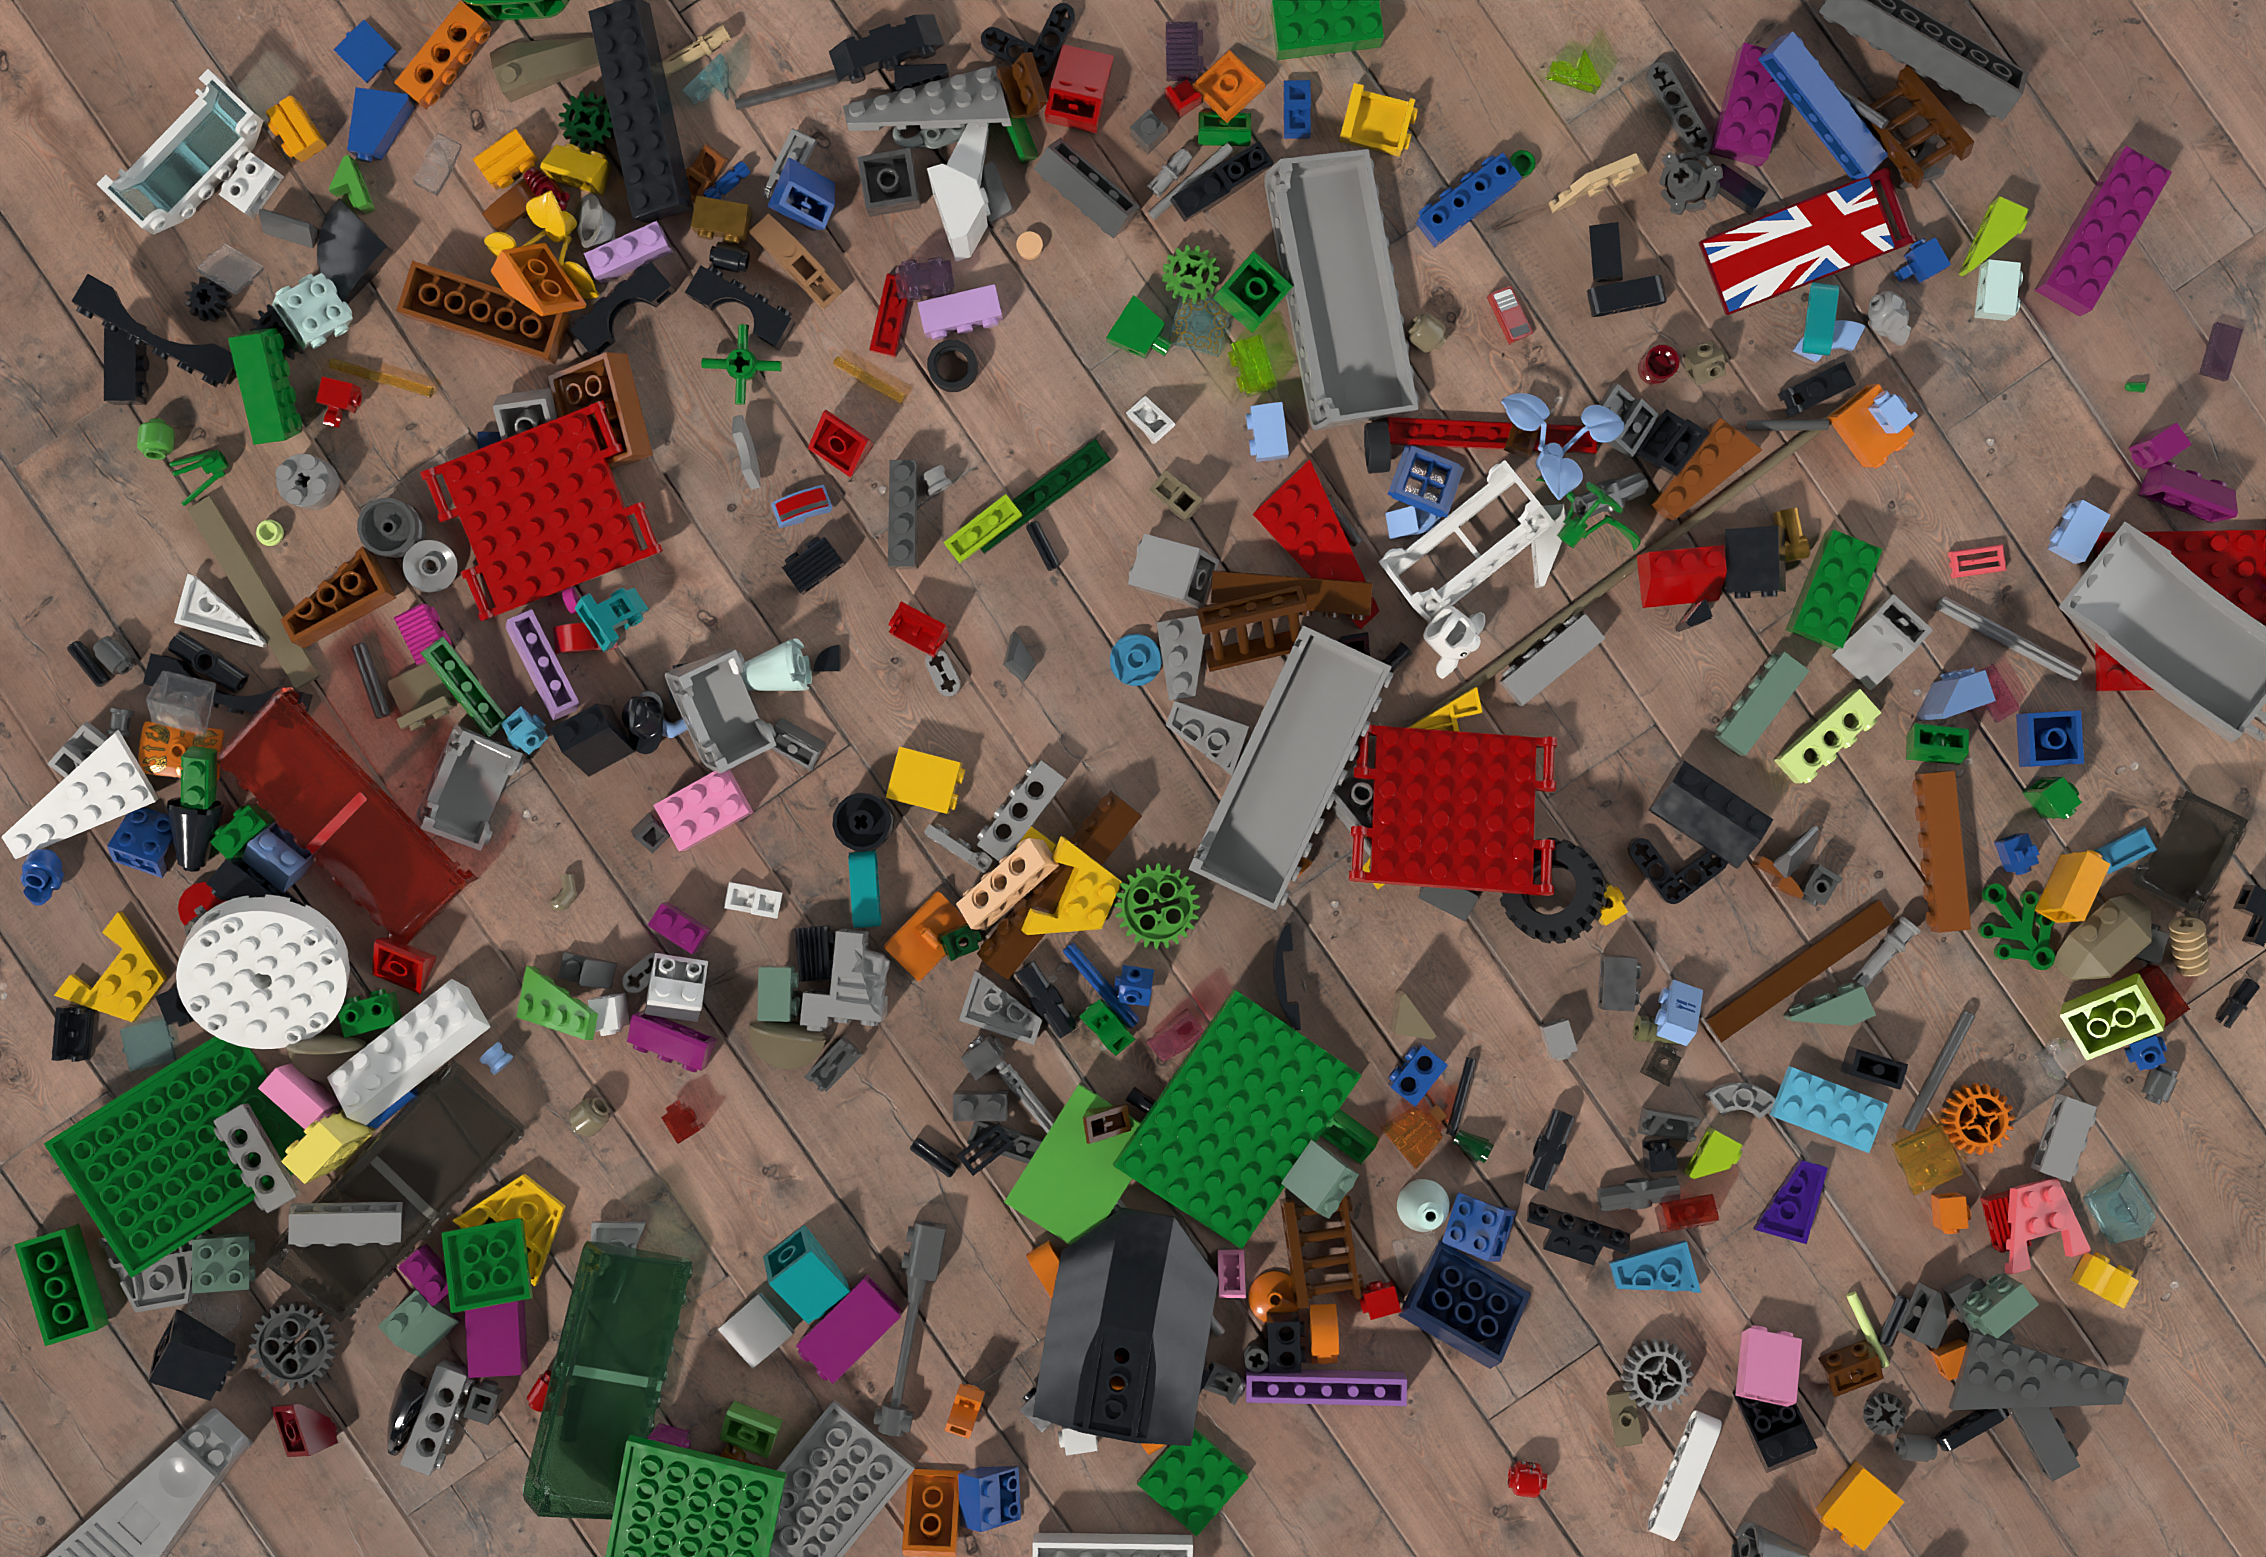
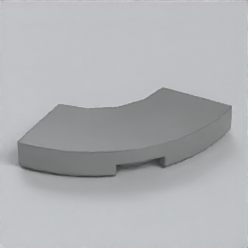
[732,415,761,489]
[1704,1082,1776,1119]

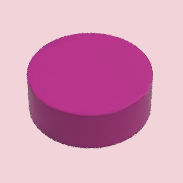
[562,587,580,615]

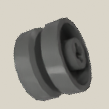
[357,498,426,559]

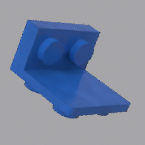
[107,807,173,878]
[1442,1193,1517,1262]

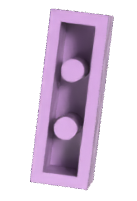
[584,221,673,284]
[917,284,1003,340]

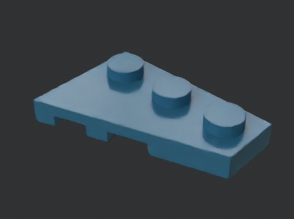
[1608,1240,1701,1293]

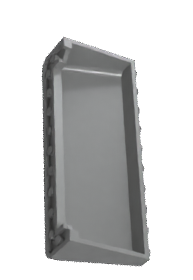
[1264,149,1419,431]
[1189,625,1394,910]

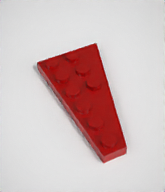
[1252,459,1380,630]

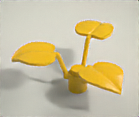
[484,191,600,299]

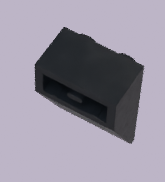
[1732,1391,1818,1473]

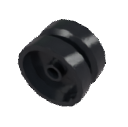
[832,793,894,851]

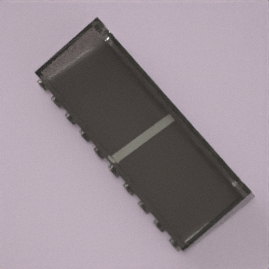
[265,1058,525,1322]

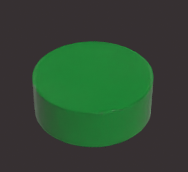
[1509,150,1536,178]

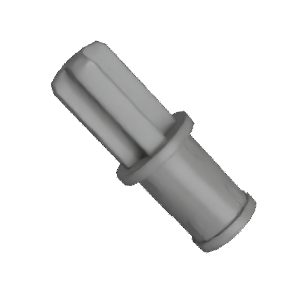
[1147,148,1192,198]

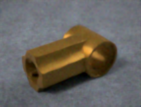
[1773,508,1810,563]

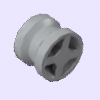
[920,465,953,496]

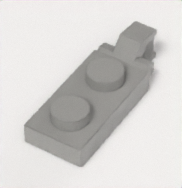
[924,823,993,873]

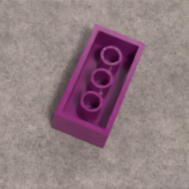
[1709,43,1785,167]

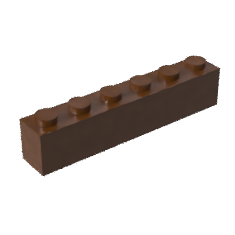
[1211,570,1374,620]

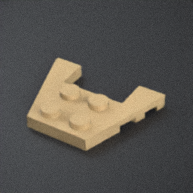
[1548,153,1648,213]

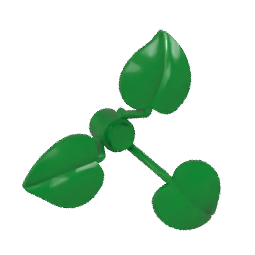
[1536,476,1641,551]

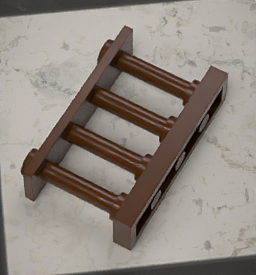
[1855,65,1974,190]
[1196,585,1307,672]
[1279,1195,1364,1309]

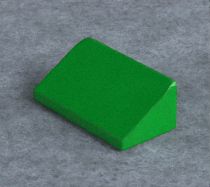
[1006,107,1039,164]
[1198,112,1251,146]
[1321,1109,1379,1164]

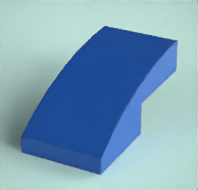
[1283,80,1311,139]

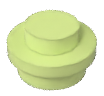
[256,519,284,546]

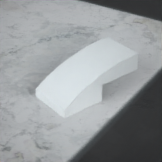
[724,882,782,919]

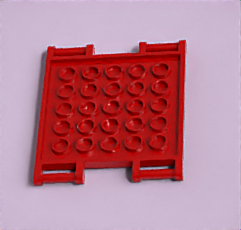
[420,401,663,622]
[1349,724,1557,896]

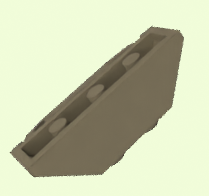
[2053,892,2152,981]

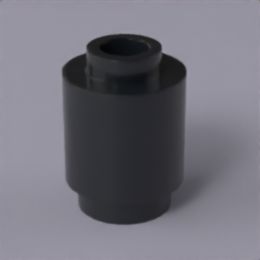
[709,242,750,273]

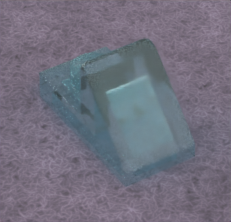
[683,53,729,105]

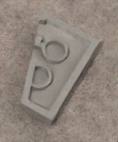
[1156,616,1205,701]

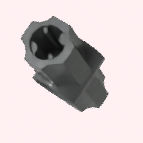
[1572,472,1649,519]
[1596,1176,1681,1212]

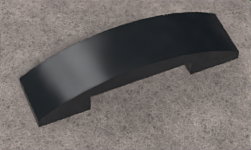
[1273,923,1301,1030]

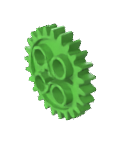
[1115,863,1200,949]

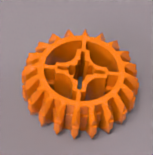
[1940,1083,2016,1155]

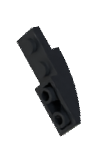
[1170,141,1274,222]

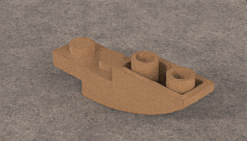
[749,213,843,310]

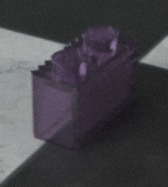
[1166,21,1203,82]

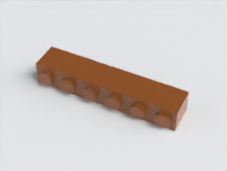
[1912,771,1971,933]

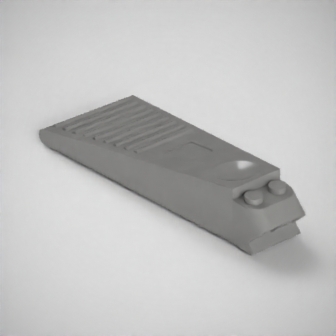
[47,1408,253,1557]

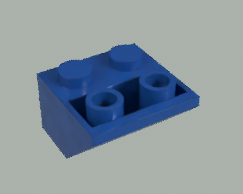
[768,157,835,231]
[958,1466,1021,1532]

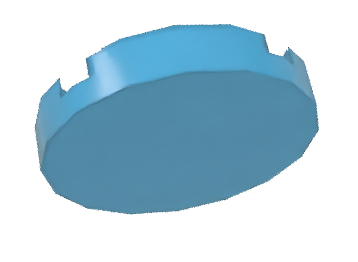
[1110,634,1162,686]

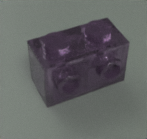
[894,257,955,301]

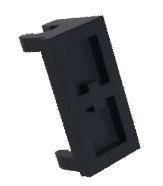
[1589,222,1623,282]
[51,1005,95,1062]

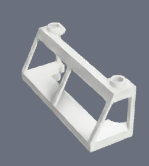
[1379,460,1556,623]

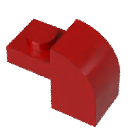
[553,623,618,654]

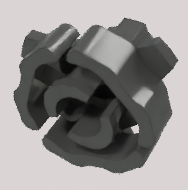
[1659,151,1723,215]

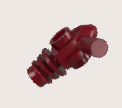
[523,167,571,229]

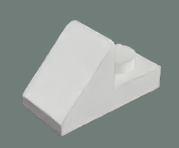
[1126,396,1175,444]

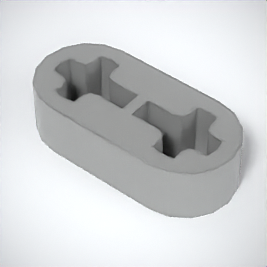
[925,650,961,697]
[622,952,663,993]

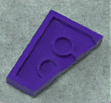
[1753,1159,1828,1244]

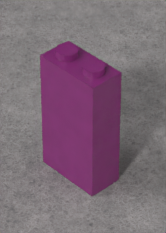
[796,1274,904,1384]
[465,1300,528,1378]

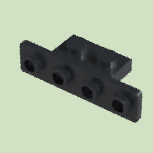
[1527,1202,1630,1265]

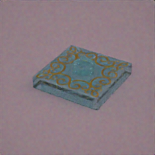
[1168,296,1230,357]

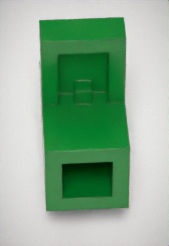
[1079,999,1136,1056]

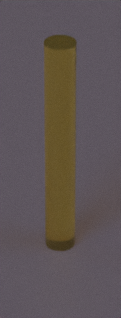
[833,356,906,404]

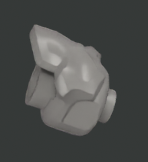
[1868,290,1911,346]

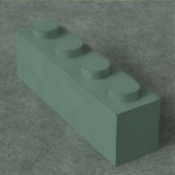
[1714,651,1810,756]

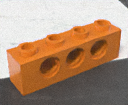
[394,0,492,110]

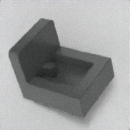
[1203,1361,1246,1405]

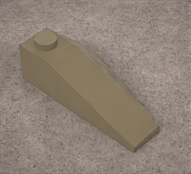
[490,36,600,102]

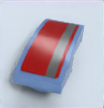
[771,485,832,528]

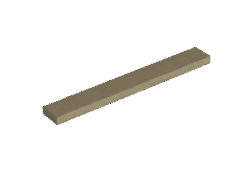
[187,496,321,689]

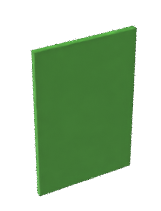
[1004,1083,1141,1245]

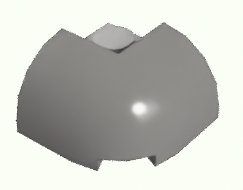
[47,721,112,778]

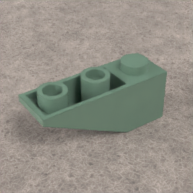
[1783,982,1876,1026]

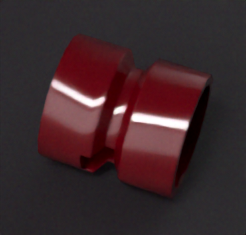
[1638,345,1680,385]

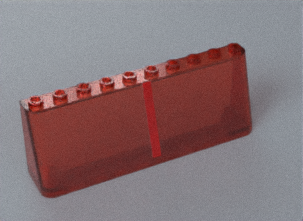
[217,687,479,945]

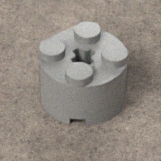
[275,454,340,510]

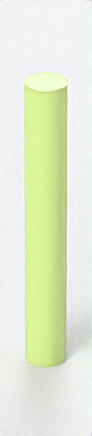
[1846,1291,1890,1368]

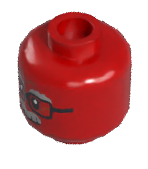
[1508,1461,1548,1498]

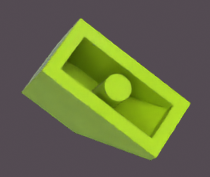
[1683,1126,1743,1179]

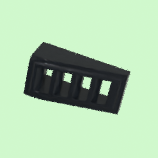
[894,63,949,91]

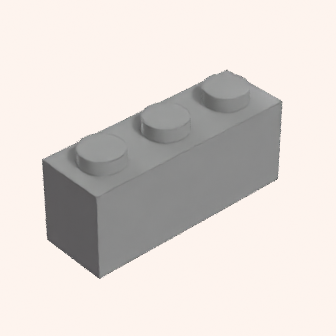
[2030,1093,2097,1182]

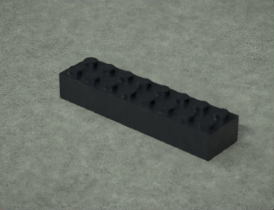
[588,0,694,224]

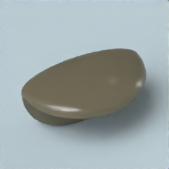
[749,1020,826,1069]
[286,1034,367,1082]

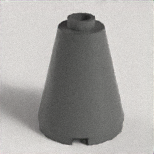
[1731,1521,1810,1557]

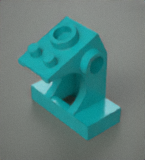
[575,587,649,652]

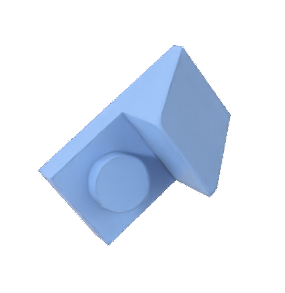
[1385,506,1441,539]

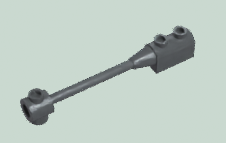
[874,1220,947,1436]

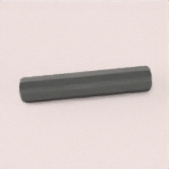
[351,643,390,719]

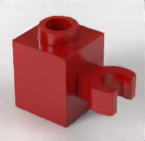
[316,376,362,428]

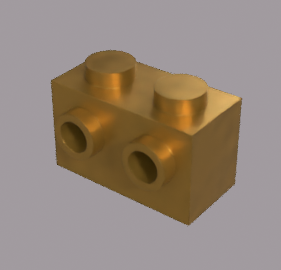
[691,196,753,244]

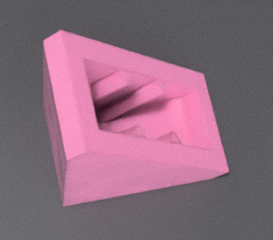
[1218,1250,1246,1298]

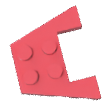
[2005,1178,2091,1274]

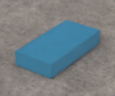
[2094,826,2157,874]

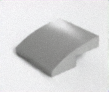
[718,1292,795,1369]

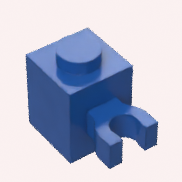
[1894,237,1951,283]
[1994,833,2040,875]

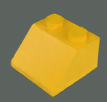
[540,143,612,196]

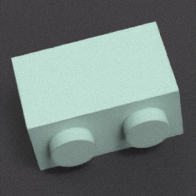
[1974,259,2023,321]

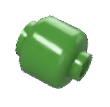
[137,418,175,460]

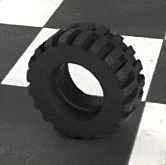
[1500,838,1607,944]

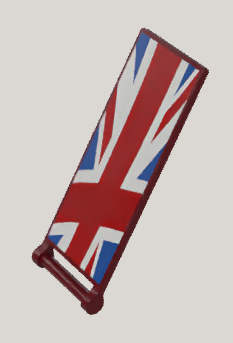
[1698,167,1918,316]

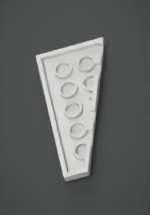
[2,730,159,859]

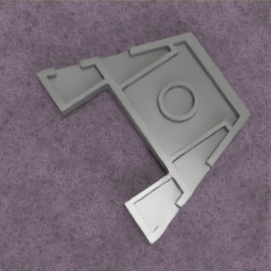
[98,1234,202,1313]

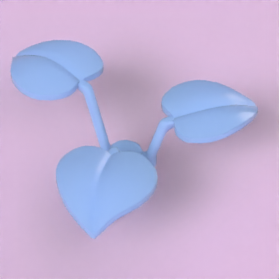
[1501,393,1624,500]

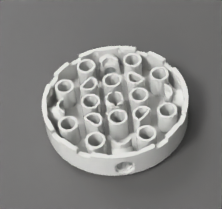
[176,895,350,1049]

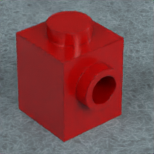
[1359,1281,1402,1320]

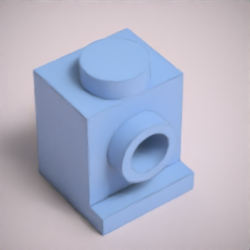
[1868,390,1918,433]

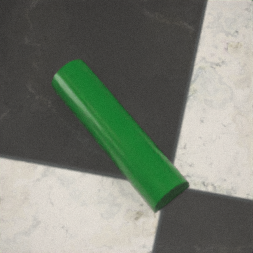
[420,637,507,737]

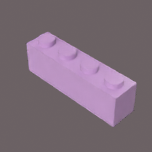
[506,609,580,721]

